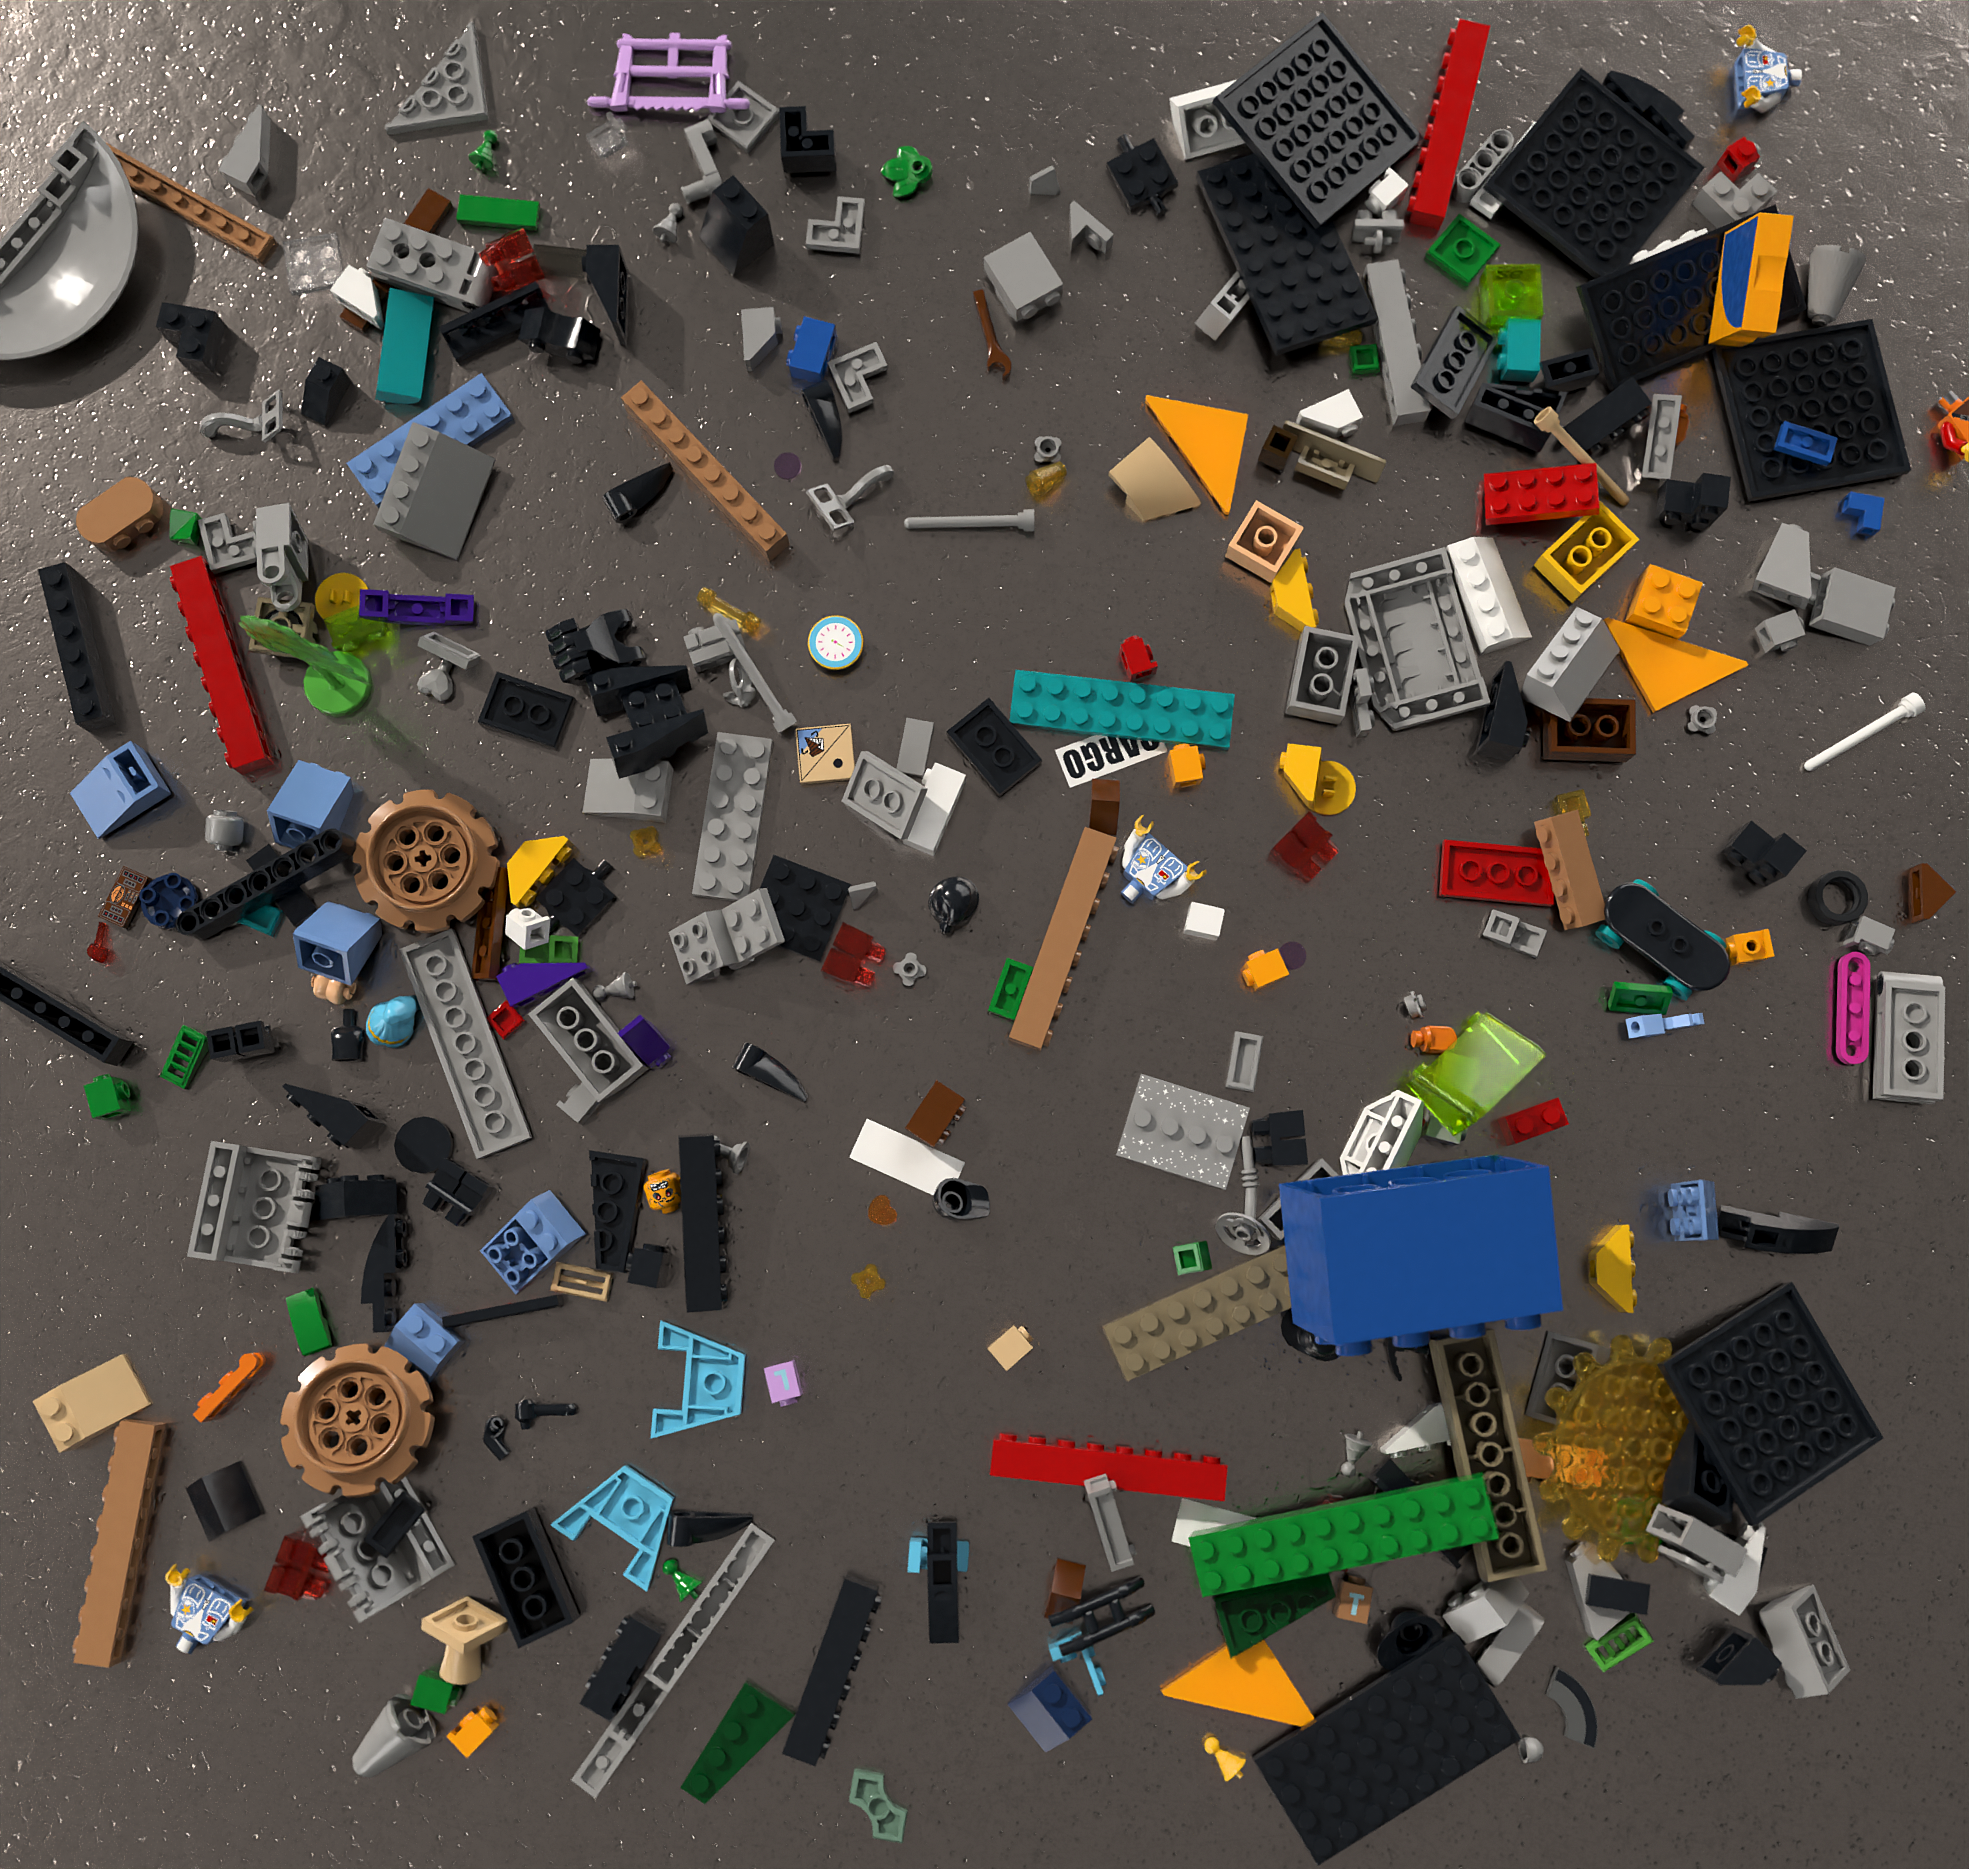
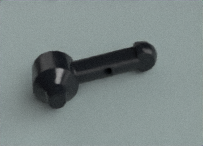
[515,1399,577,1430]

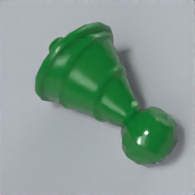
[468,130,498,170]
[662,1559,702,1602]

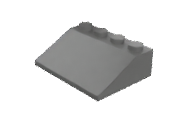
[373,422,496,560]

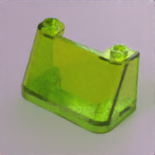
[1406,1011,1547,1136]

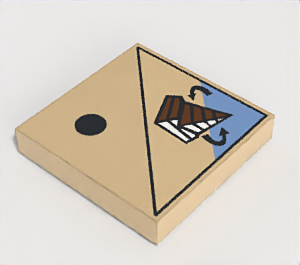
[795,724,855,785]

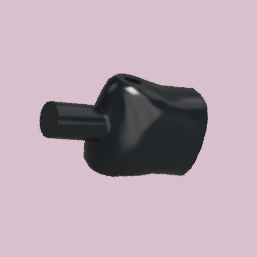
[331,1009,365,1062]

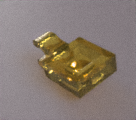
[1554,789,1591,837]

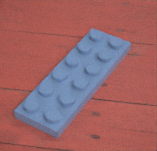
[346,373,514,508]

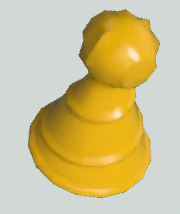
[1204,1737,1246,1782]

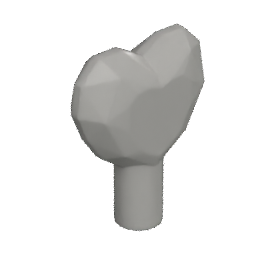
[417,659,453,701]

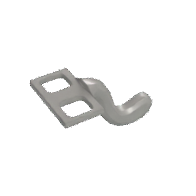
[200,389,282,443]
[806,465,894,531]

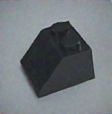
[1695,1627,1782,1685]

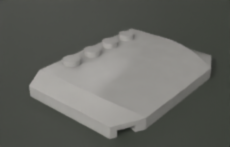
[1344,547,1490,731]

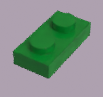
[988,958,1033,1021]
[1608,981,1673,1015]

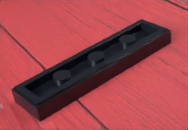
[442,1294,564,1328]

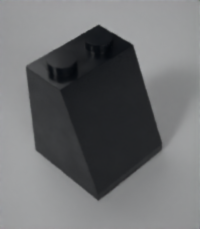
[699,175,775,277]

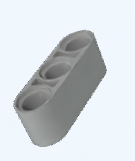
[1452,129,1514,203]
[1472,1602,1545,1687]

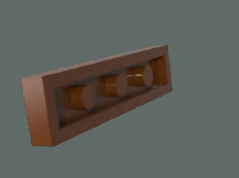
[471,867,509,981]

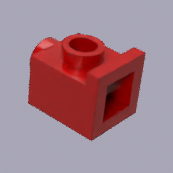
[1717,136,1760,183]
[1119,635,1158,682]

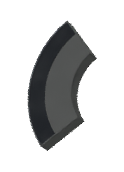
[1546,1666,1598,1749]

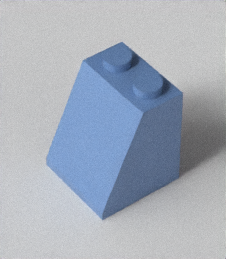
[267,760,354,856]
[293,901,382,986]

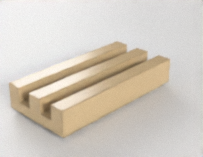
[550,1262,614,1302]

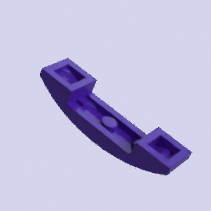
[359,589,474,626]

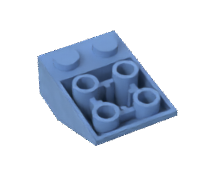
[70,741,171,839]
[1668,1180,1719,1241]
[480,1190,586,1295]

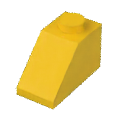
[1280,743,1322,809]

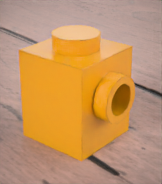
[1168,744,1206,789]
[1242,948,1289,991]

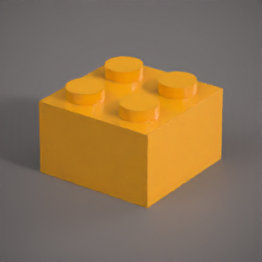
[1624,564,1703,640]

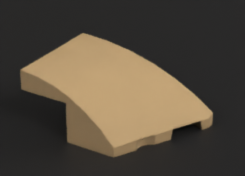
[1109,437,1201,522]

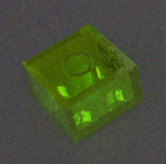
[1479,264,1544,330]

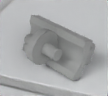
[1351,210,1404,253]

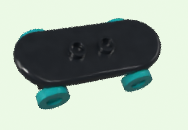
[1595,879,1731,1001]

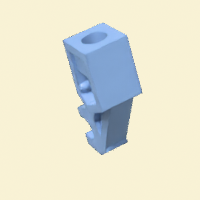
[1626,1013,1704,1039]

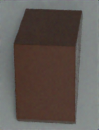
[1089,779,1120,836]
[1910,863,1956,923]
[1044,1558,1086,1625]

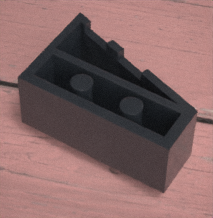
[579,1612,666,1722]

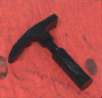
[1386,1337,1431,1381]

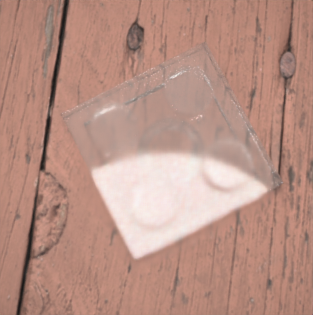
[283,233,344,296]

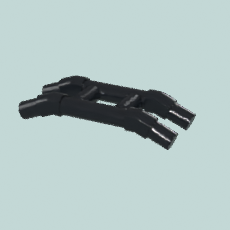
[1048,1576,1155,1657]

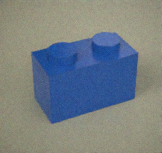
[786,316,837,383]

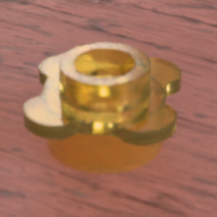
[630,826,661,856]
[851,1264,885,1299]

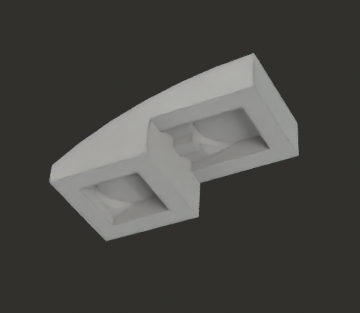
[1483,909,1547,959]

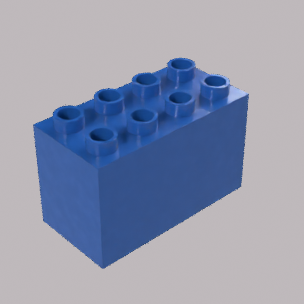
[1279,1154,1563,1356]

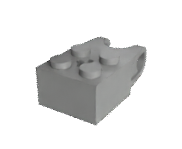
[252,503,308,612]

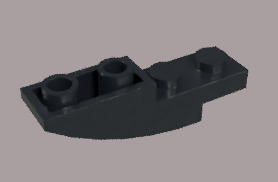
[1602,70,1695,151]
[1717,1205,1839,1254]
[361,1214,407,1333]
[927,1521,959,1644]

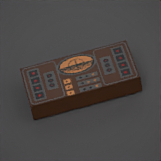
[98,866,152,929]

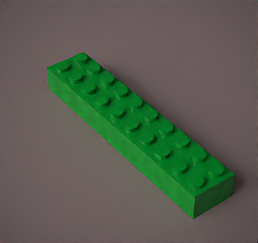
[1188,1472,1499,1597]

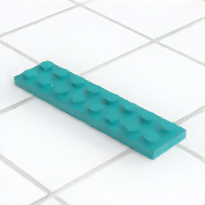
[1009,670,1235,750]

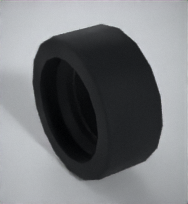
[1808,870,1868,926]

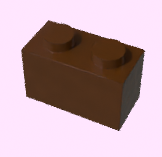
[905,1080,967,1148]

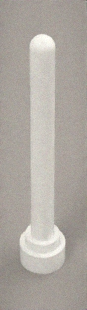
[1804,692,1926,771]

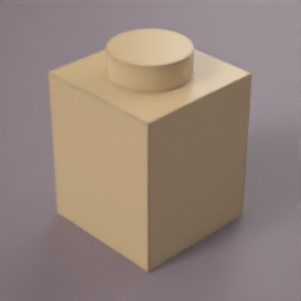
[987,1325,1033,1371]

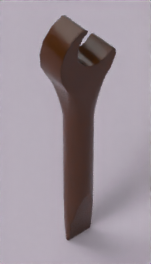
[973,289,1011,380]

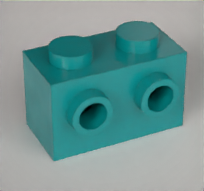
[1497,318,1541,382]

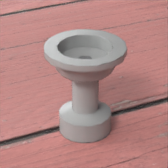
[714,1135,750,1175]

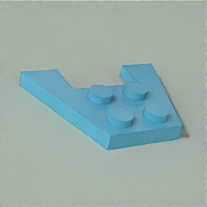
[651,1320,746,1439]
[551,1465,674,1591]

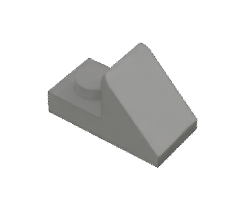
[1069,201,1114,254]

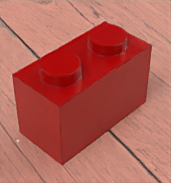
[1497,1098,1569,1146]

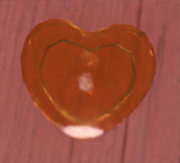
[868,1195,897,1225]

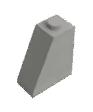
[1752,523,1812,610]
[1565,1541,1630,1640]

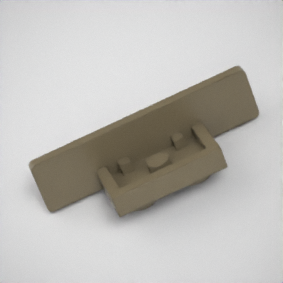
[1282,421,1386,490]

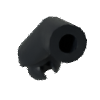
[483,1416,511,1462]

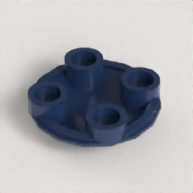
[139,873,198,928]

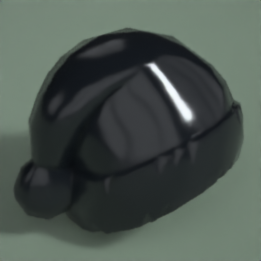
[928,876,979,934]

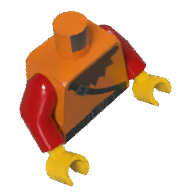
[1938,390,1969,462]

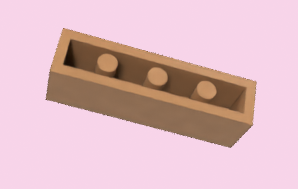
[1534,810,1605,930]

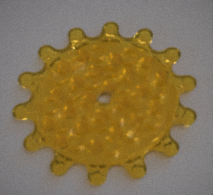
[1532,1334,1689,1564]

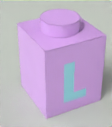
[764,1360,803,1407]

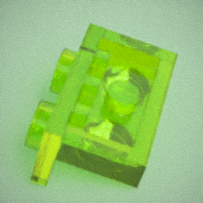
[323,605,390,653]

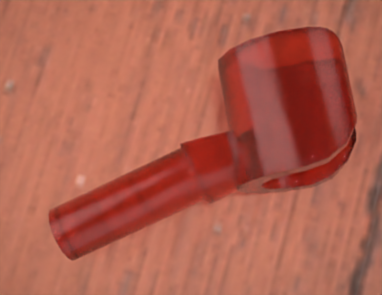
[87,922,109,963]

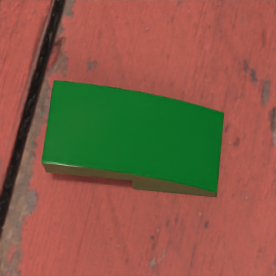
[286,1288,332,1357]

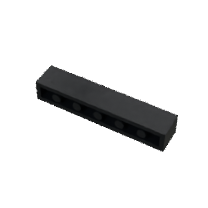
[38,562,116,732]
[0,962,133,1066]
[678,1133,727,1313]
[782,1574,882,1767]

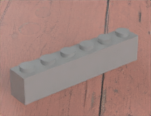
[1362,259,1433,426]

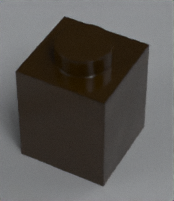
[1258,425,1298,471]

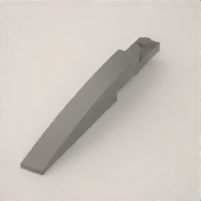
[571,1523,775,1798]

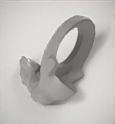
[723,658,757,707]

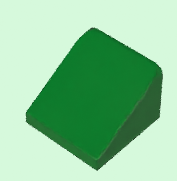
[1173,1241,1212,1275]

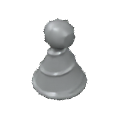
[653,203,683,243]
[592,972,637,1000]
[1341,1431,1373,1478]

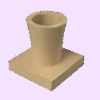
[421,1596,508,1684]

